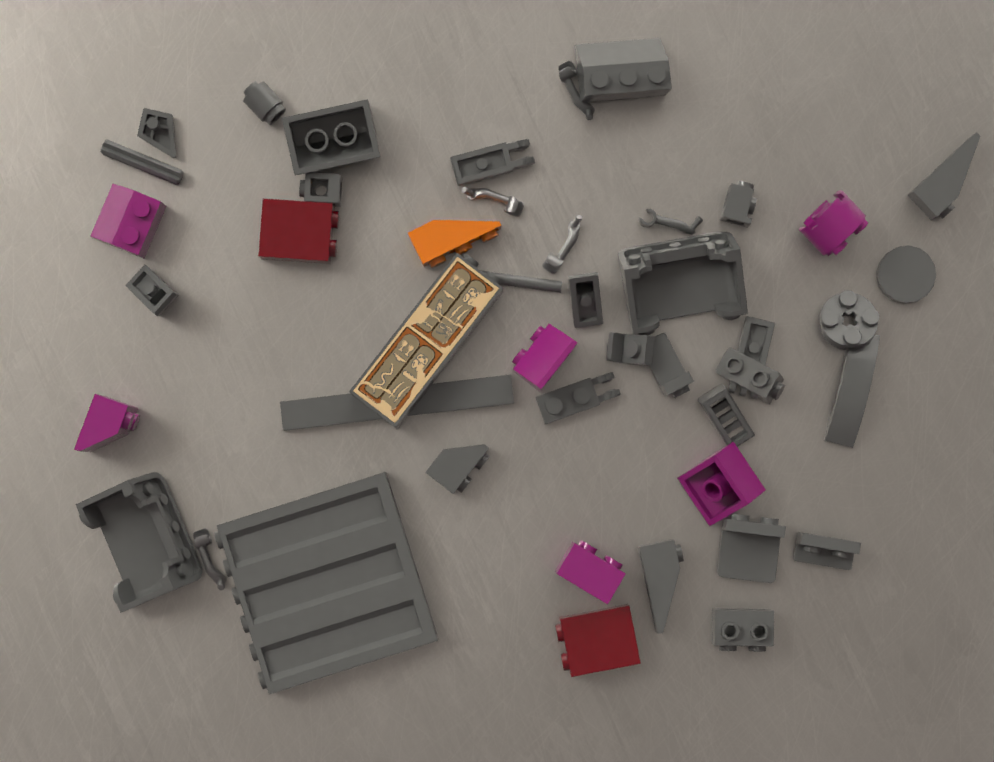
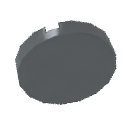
[877,245,936,304]

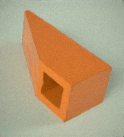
[408,220,501,268]

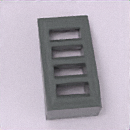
[698,384,755,447]

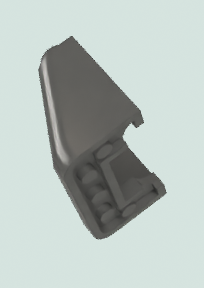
[618,231,748,335]
[76,472,202,613]

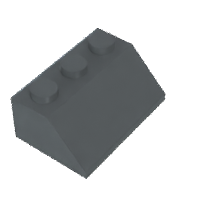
[575,38,672,102]
[282,99,380,176]

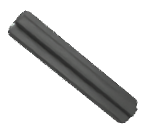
[100,140,184,185]

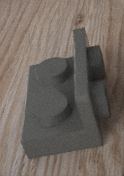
[793,532,861,570]

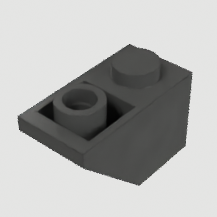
[425,444,490,494]

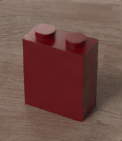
[258,198,339,264]
[555,604,641,677]

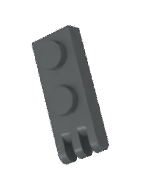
[728,316,775,399]

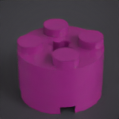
[799,190,868,256]

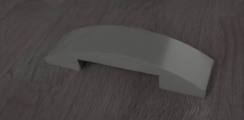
[824,334,880,448]

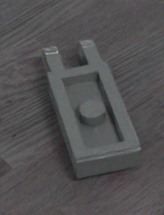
[450,139,535,186]
[535,372,621,425]

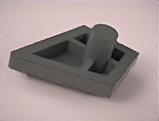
[137,108,176,158]

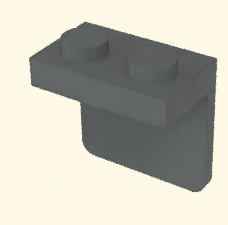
[717,514,786,583]

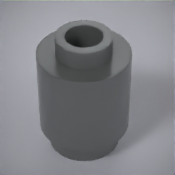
[243,81,286,125]

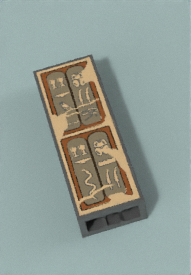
[349,253,503,429]

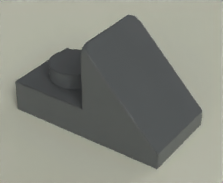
[125,264,179,316]
[568,272,603,328]

